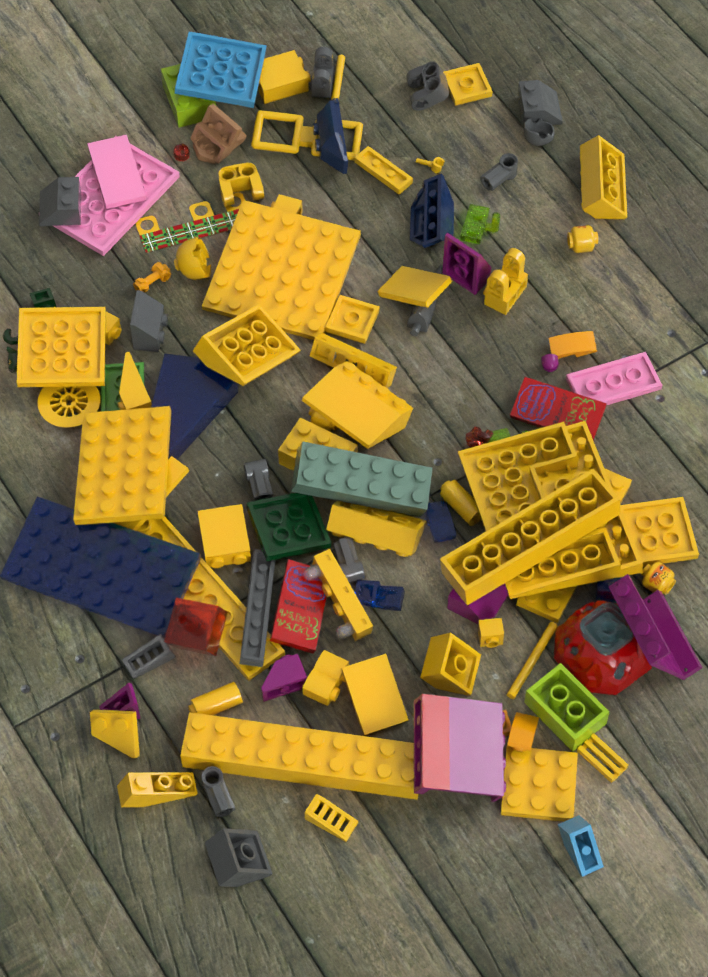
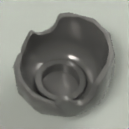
[524,119,555,146]

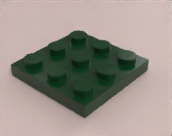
[246,493,331,561]

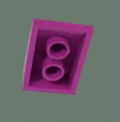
[443,233,492,295]

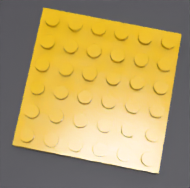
[202,200,361,340]

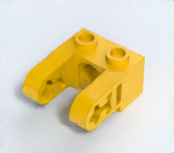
[483,248,528,315]

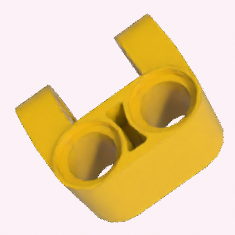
[219,163,264,206]

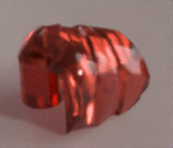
[465,426,493,448]

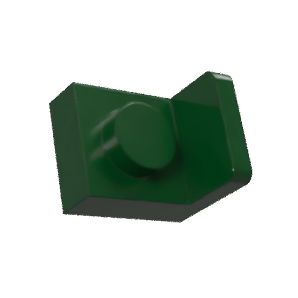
[29,288,56,308]

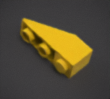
[117,772,198,807]

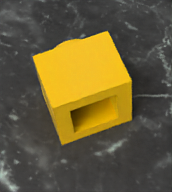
[105,312,122,345]
[478,618,504,648]

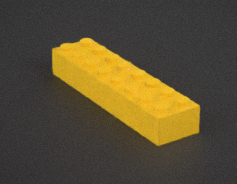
[440,468,620,605]

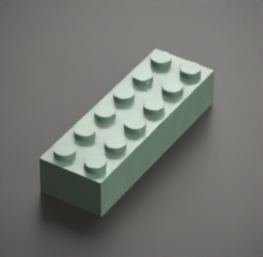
[291,442,432,517]

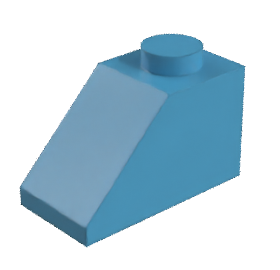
[558,815,604,877]

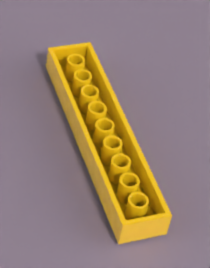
[180,712,419,800]

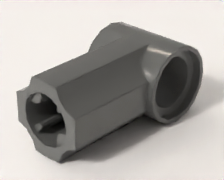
[480,153,518,191]
[244,459,273,501]
[334,538,365,583]
[201,766,235,817]

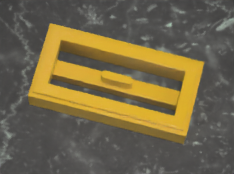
[577,733,628,783]

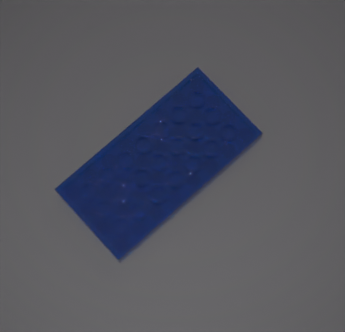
[0,496,202,638]

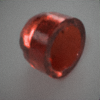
[173,143,190,161]

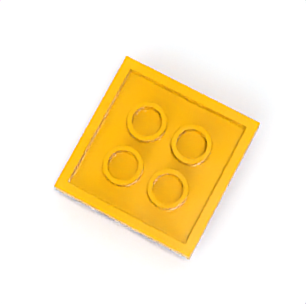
[620,497,699,566]
[501,746,578,822]

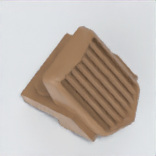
[190,104,246,164]

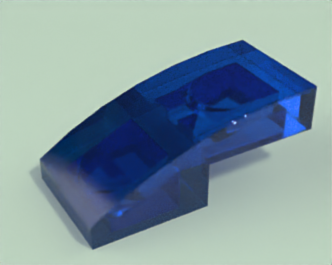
[425,500,457,543]
[355,580,405,611]

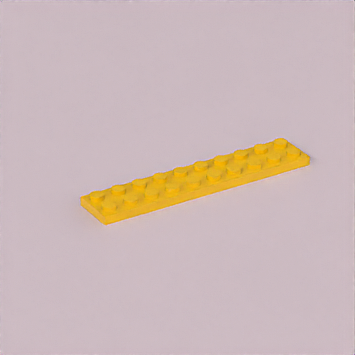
[127,517,285,681]

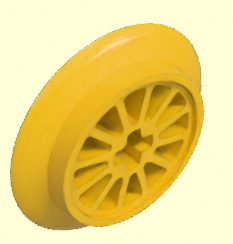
[37,386,100,428]

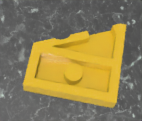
[90,710,140,758]

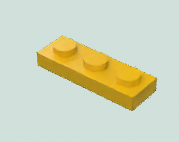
[355,146,413,195]

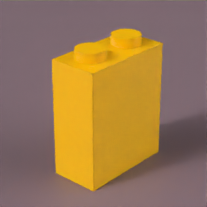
[258,50,311,104]
[198,504,251,568]

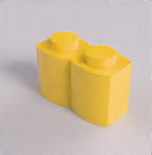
[302,650,349,706]

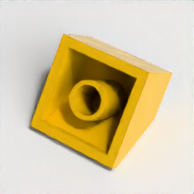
[420,632,481,696]

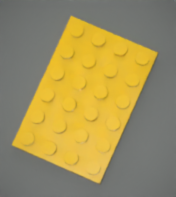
[73,406,171,525]

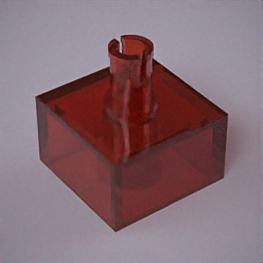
[164,598,228,656]

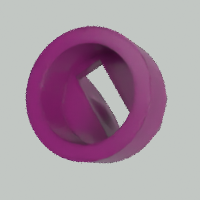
[541,354,559,372]

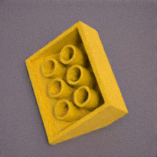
[193,304,301,386]
[301,361,413,449]

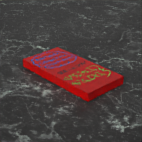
[510,377,607,441]
[270,559,327,654]

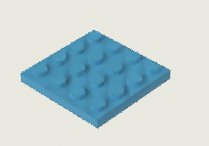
[175,31,267,108]

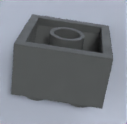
[517,80,563,128]
[39,177,81,226]
[130,290,168,352]
[205,828,273,887]

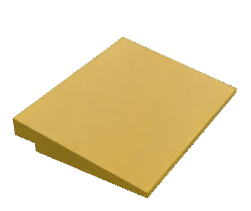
[458,421,643,599]

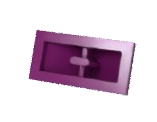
[99,683,140,719]

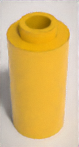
[440,480,481,526]
[188,681,243,715]

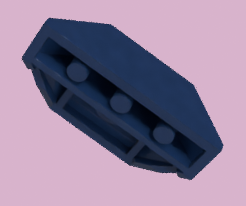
[313,98,348,174]
[410,174,454,248]

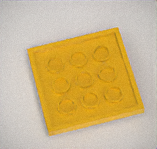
[17,307,106,387]

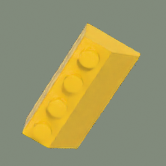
[580,135,627,219]
[326,501,427,557]

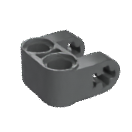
[311,47,334,98]
[406,61,449,111]

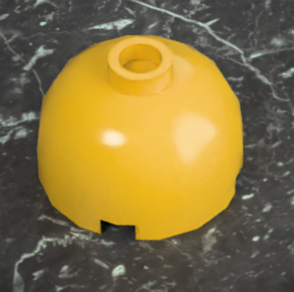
[174,237,212,280]

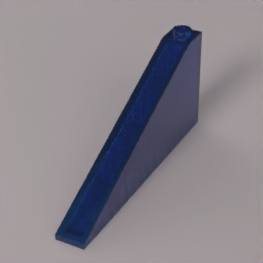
[151,354,240,460]

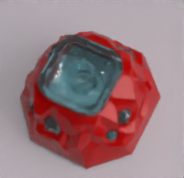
[554,600,652,695]

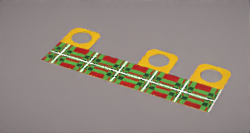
[135,192,245,252]

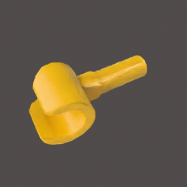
[416,157,445,173]

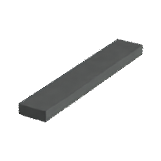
[239,548,275,667]

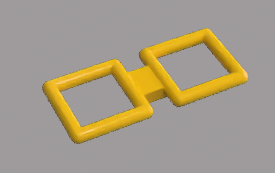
[251,110,363,161]

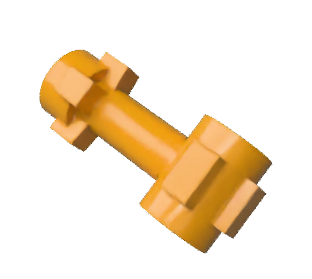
[133,262,172,292]

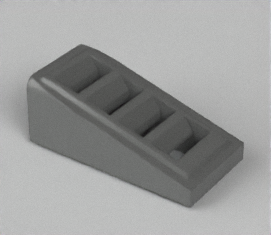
[122,634,176,679]

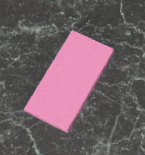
[87,135,146,209]
[566,352,662,405]

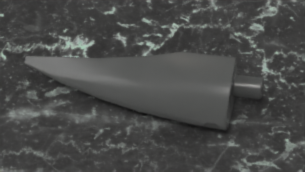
[407,264,443,336]

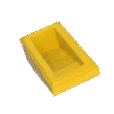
[305,794,359,842]

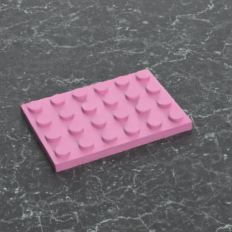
[54,136,180,256]

